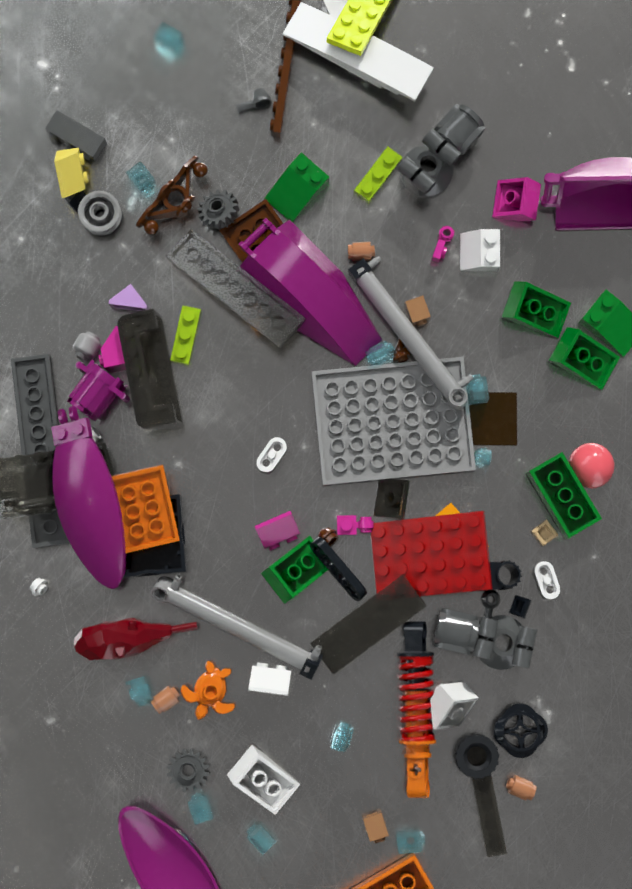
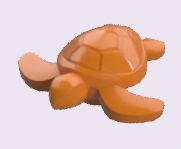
[180,661,235,720]

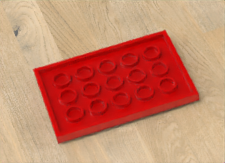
[371,511,492,600]

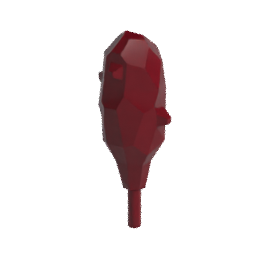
[74,618,198,660]

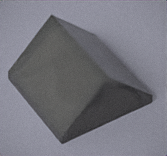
[374,479,410,520]

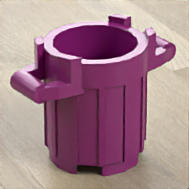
[67,359,130,422]

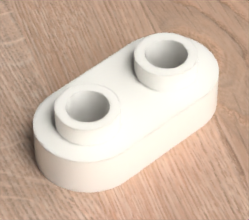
[257,437,287,473]
[534,561,560,599]

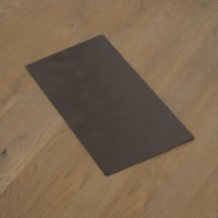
[467,392,517,445]

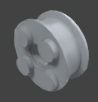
[78,191,122,236]

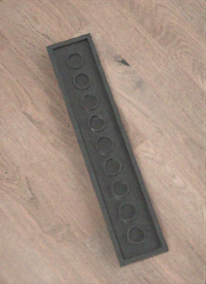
[11,354,70,548]

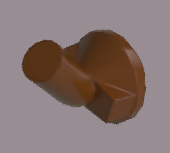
[393,339,411,363]

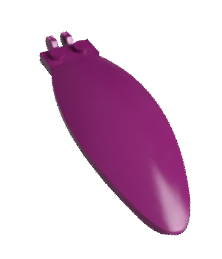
[51,406,126,589]
[118,806,219,889]

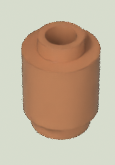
[348,242,375,262]
[151,686,181,714]
[506,775,537,801]

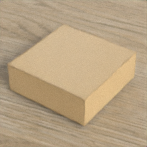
[531,520,558,547]

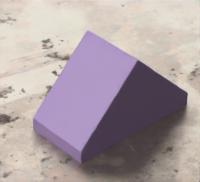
[108,284,149,312]

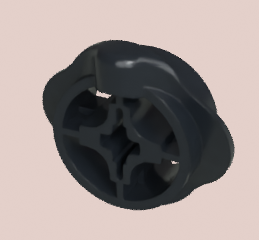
[493,703,548,758]

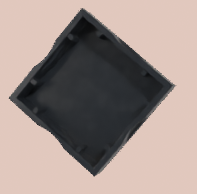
[124,494,188,578]

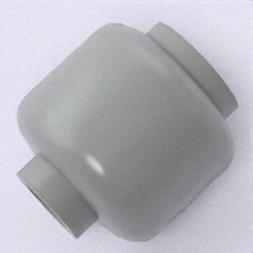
[73,331,101,361]

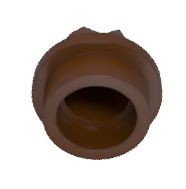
[318,527,339,547]

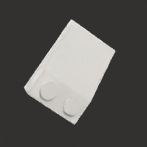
[227,745,300,815]

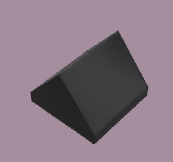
[64,190,86,212]
[509,595,532,619]

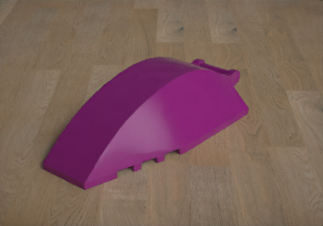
[540,157,632,230]
[236,218,383,366]

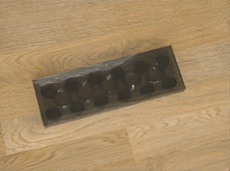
[310,574,427,675]

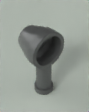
[236,88,272,113]
[481,590,500,618]

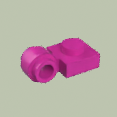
[431,226,454,263]
[337,515,374,535]

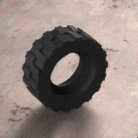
[455,734,499,779]

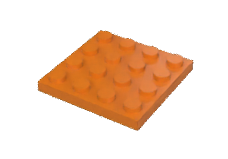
[112,464,180,553]

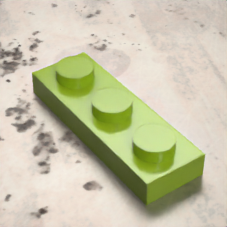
[354,146,403,203]
[170,305,201,365]

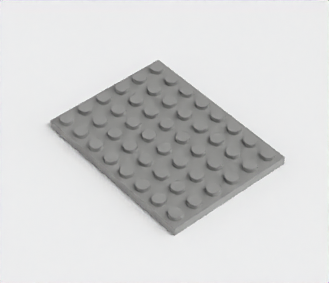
[312,357,476,486]

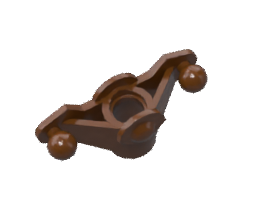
[136,155,208,235]

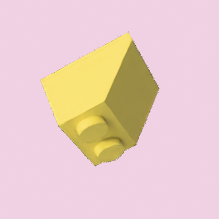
[54,148,89,198]

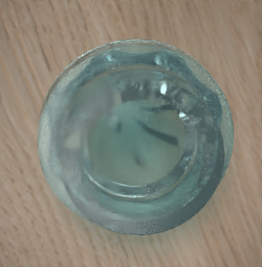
[474,447,492,466]

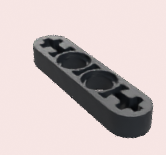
[310,537,367,601]

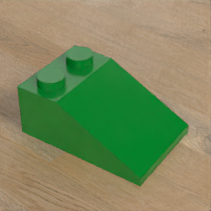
[264,152,330,222]
[502,281,571,338]
[579,289,632,358]
[549,327,620,390]
[261,536,328,604]

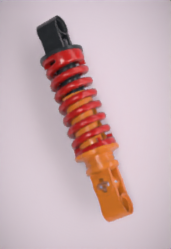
[397,621,436,798]

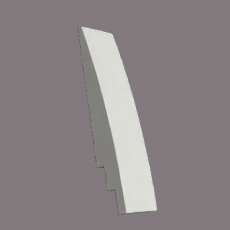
[283,2,434,102]

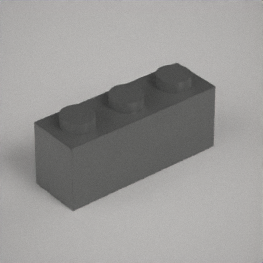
[45,110,107,162]

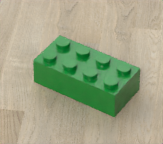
[526,452,602,540]

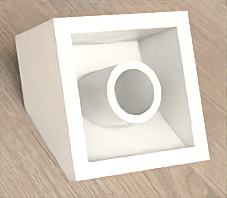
[460,229,500,272]
[248,662,291,695]
[430,682,479,730]

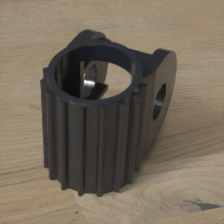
[473,560,522,592]

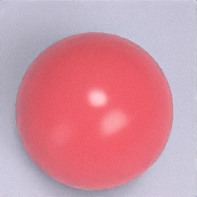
[569,443,614,489]

